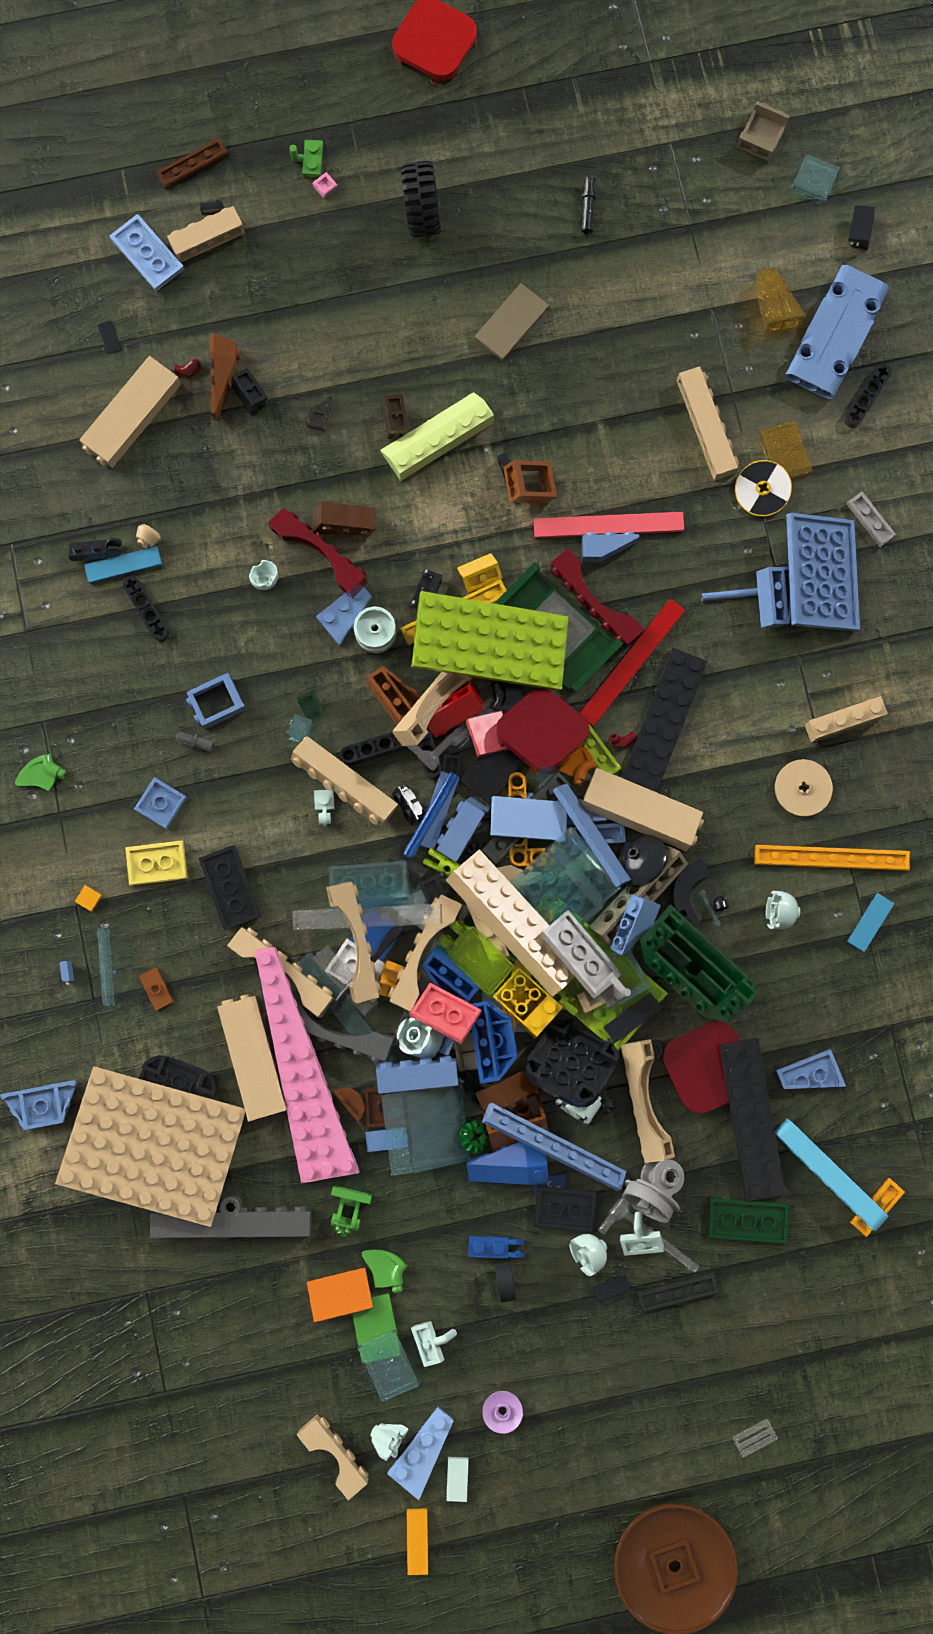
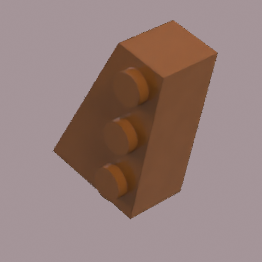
[366,666,421,726]

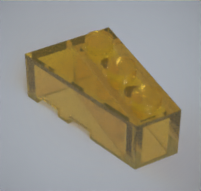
[754,268,806,332]

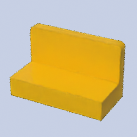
[457,554,503,593]

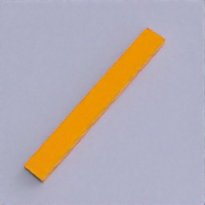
[754,845,910,871]

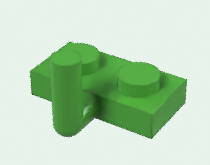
[289,140,323,178]

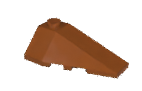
[210,334,241,420]

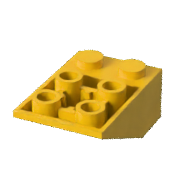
[493,968,563,1039]

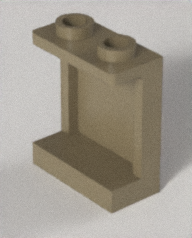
[736,101,790,162]

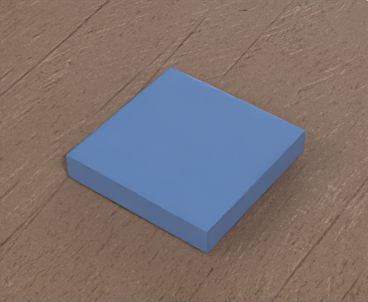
[134,777,188,829]

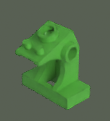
[331,1185,373,1237]

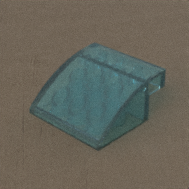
[510,827,622,926]
[381,1086,471,1176]

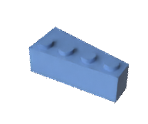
[376,1056,458,1094]

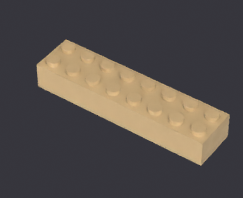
[446,849,575,997]

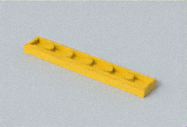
[400,579,506,646]

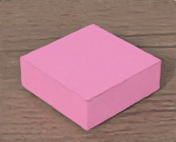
[312,172,338,199]

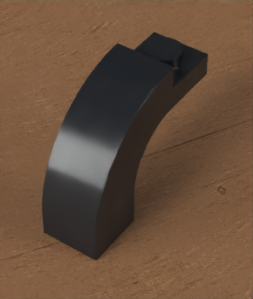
[671,858,710,926]

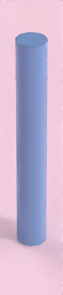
[702,588,758,601]

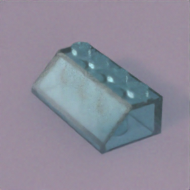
[329,861,410,911]

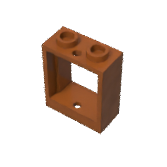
[503,460,557,504]

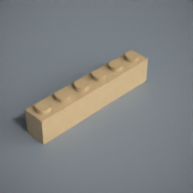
[677,366,739,481]
[291,736,398,827]

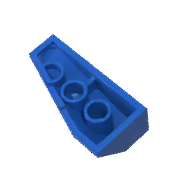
[467,1140,549,1185]

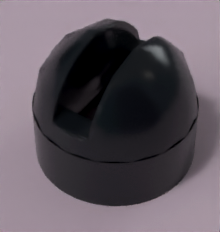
[713,896,729,912]

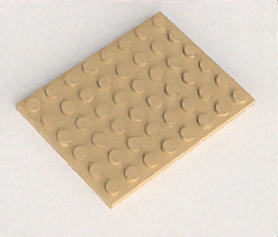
[55,1066,246,1227]

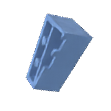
[756,567,791,628]
[437,796,491,862]

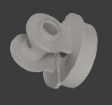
[622,1160,684,1223]

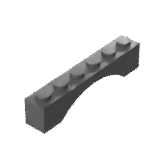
[296,1001,396,1063]

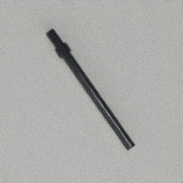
[329,916,410,1011]

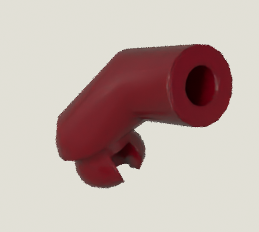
[174,359,201,377]
[609,731,637,748]

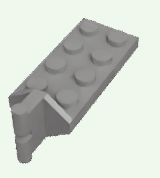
[540,910,631,1008]

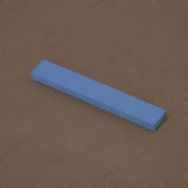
[553,784,631,887]

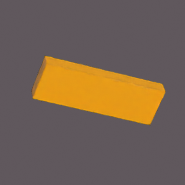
[850,1178,905,1237]
[407,1508,428,1575]

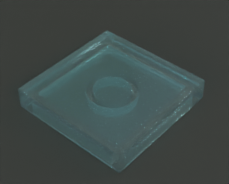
[792,154,840,201]

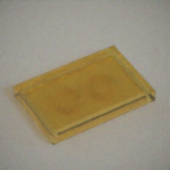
[759,420,813,479]

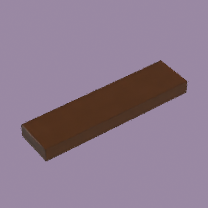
[156,138,229,190]

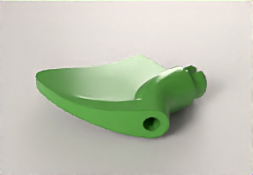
[15,754,67,792]
[362,1250,408,1293]

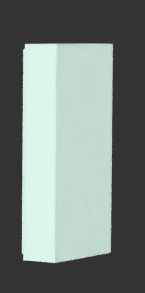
[447,1457,468,1502]

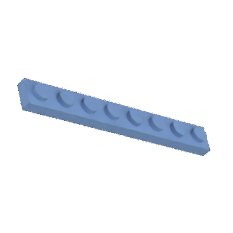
[482,1103,626,1191]

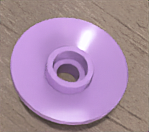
[482,1391,523,1433]

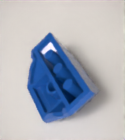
[471,1001,518,1084]

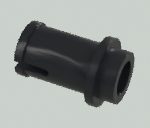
[200,200,224,215]

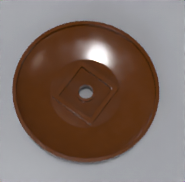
[614,1504,738,1634]

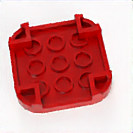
[392,0,477,84]

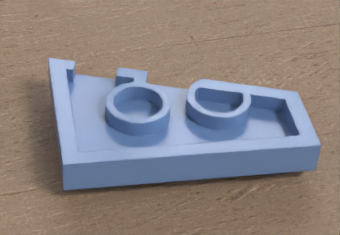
[316,587,372,646]
[775,1049,846,1089]

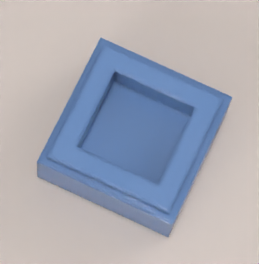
[59,961,74,982]

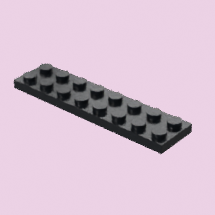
[622,647,708,793]
[718,1037,786,1202]

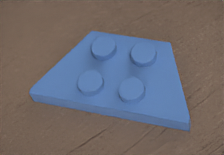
[0,1080,77,1130]

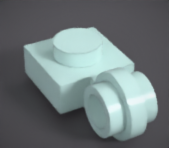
[314,790,335,826]

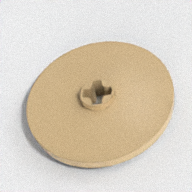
[775,759,833,817]

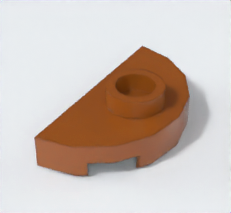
[332,1087,365,1122]

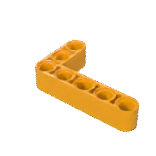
[508,772,566,868]

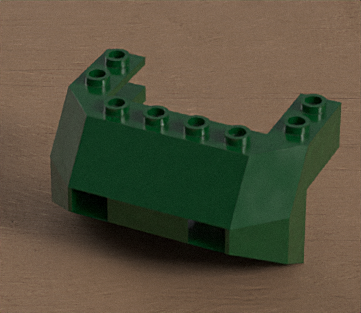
[640,904,760,1022]

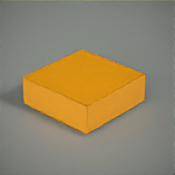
[75,885,103,912]

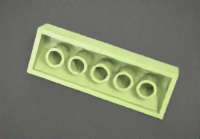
[381,392,494,481]

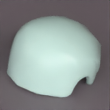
[249,560,278,590]

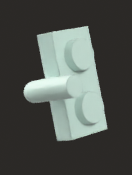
[620,1212,664,1256]
[411,1321,457,1367]

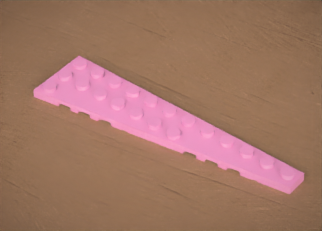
[255,946,360,1183]

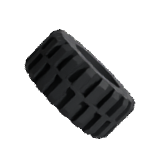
[401,160,441,238]

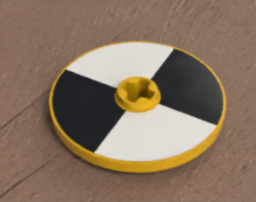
[735,460,792,517]

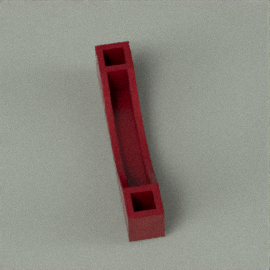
[268,508,368,599]
[550,548,645,649]

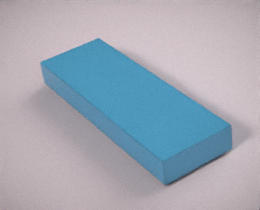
[846,893,894,952]

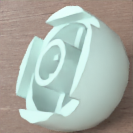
[765,891,800,930]
[569,1234,607,1276]

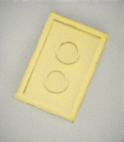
[125,840,188,886]

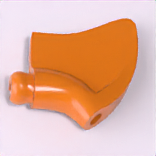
[559,746,596,786]

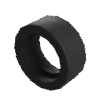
[495,1262,516,1303]

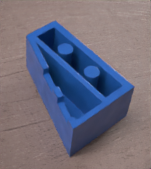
[422,944,483,1002]

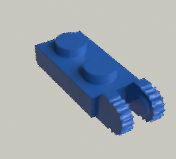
[468,1236,524,1258]

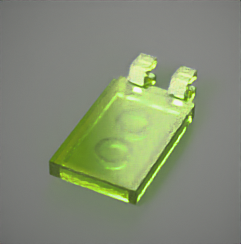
[438,920,515,996]

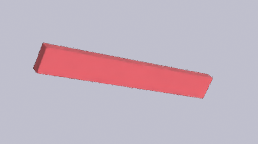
[534,512,684,539]

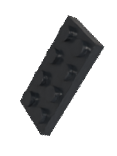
[199,845,261,931]

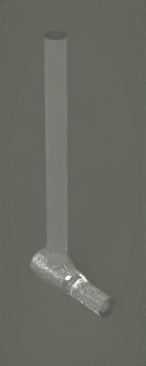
[407,696,494,771]
[598,1197,699,1273]

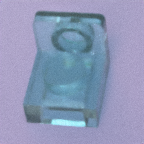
[286,714,313,743]

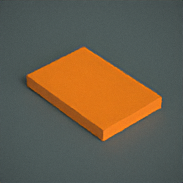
[307,1268,374,1323]

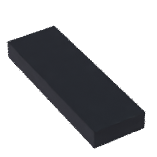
[603,992,662,1043]

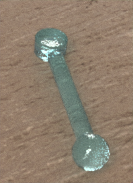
[698,890,721,927]

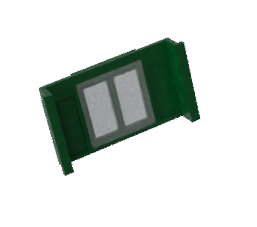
[494,562,623,693]

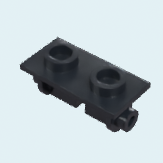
[392,784,425,826]
[456,1070,486,1110]

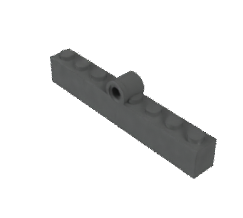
[150,1195,312,1238]

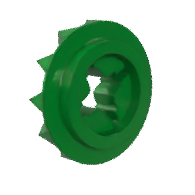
[460,1121,489,1153]

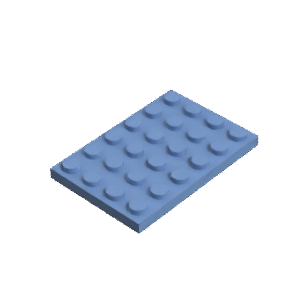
[786,512,860,631]

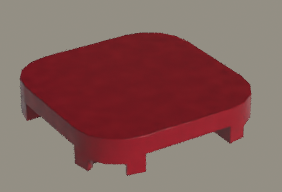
[496,689,590,774]
[662,1021,740,1113]

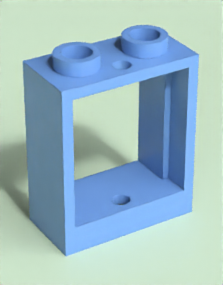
[186,673,246,729]

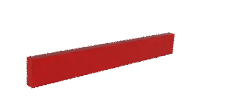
[580,599,685,727]

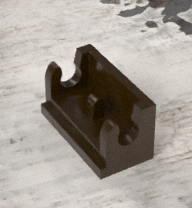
[381,394,409,439]

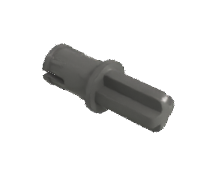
[175,731,214,752]

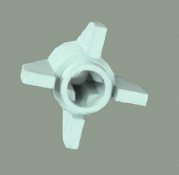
[371,1423,409,1461]

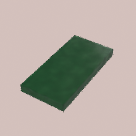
[707,1197,789,1244]

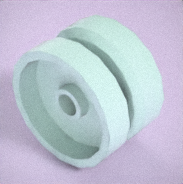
[354,606,397,654]

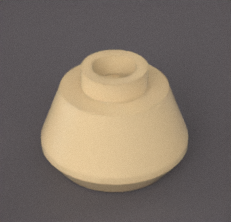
[136,524,161,549]

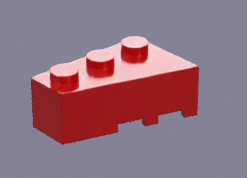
[427,679,484,738]

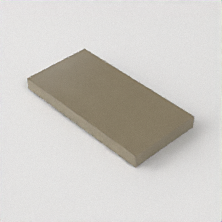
[474,283,549,361]

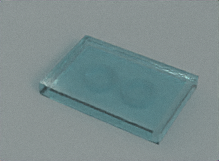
[358,1330,419,1402]

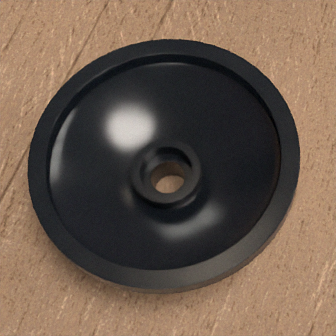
[616,835,668,887]

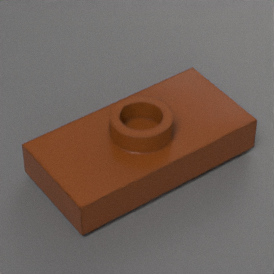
[139,967,174,1011]

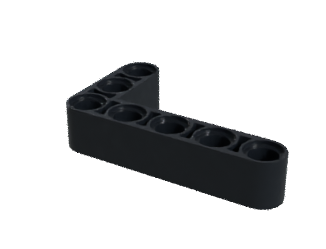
[340,727,442,779]

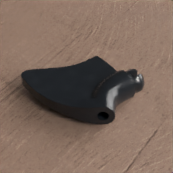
[490,681,524,715]

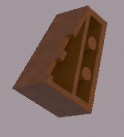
[312,501,376,536]
[475,1068,543,1113]

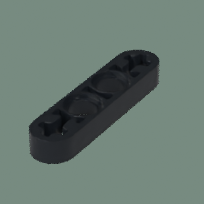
[844,364,891,428]
[123,576,169,642]

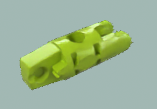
[423,848,461,877]
[536,981,581,1015]

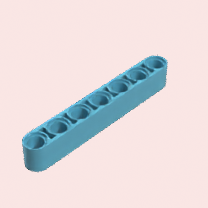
[775,1118,889,1231]

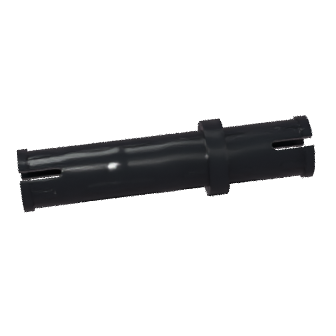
[581,177,596,234]

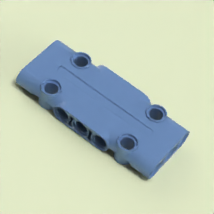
[785,265,889,399]

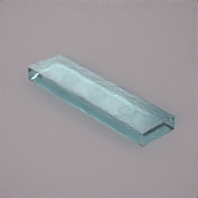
[97,927,115,1006]

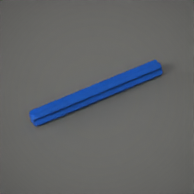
[404,772,458,858]

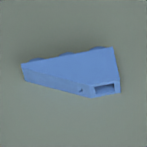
[582,532,639,562]
[610,894,661,956]

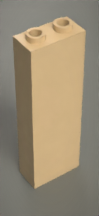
[79,356,182,468]
[581,768,704,852]
[217,993,287,1121]

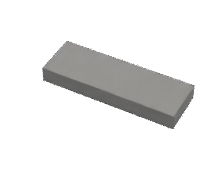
[846,492,896,547]

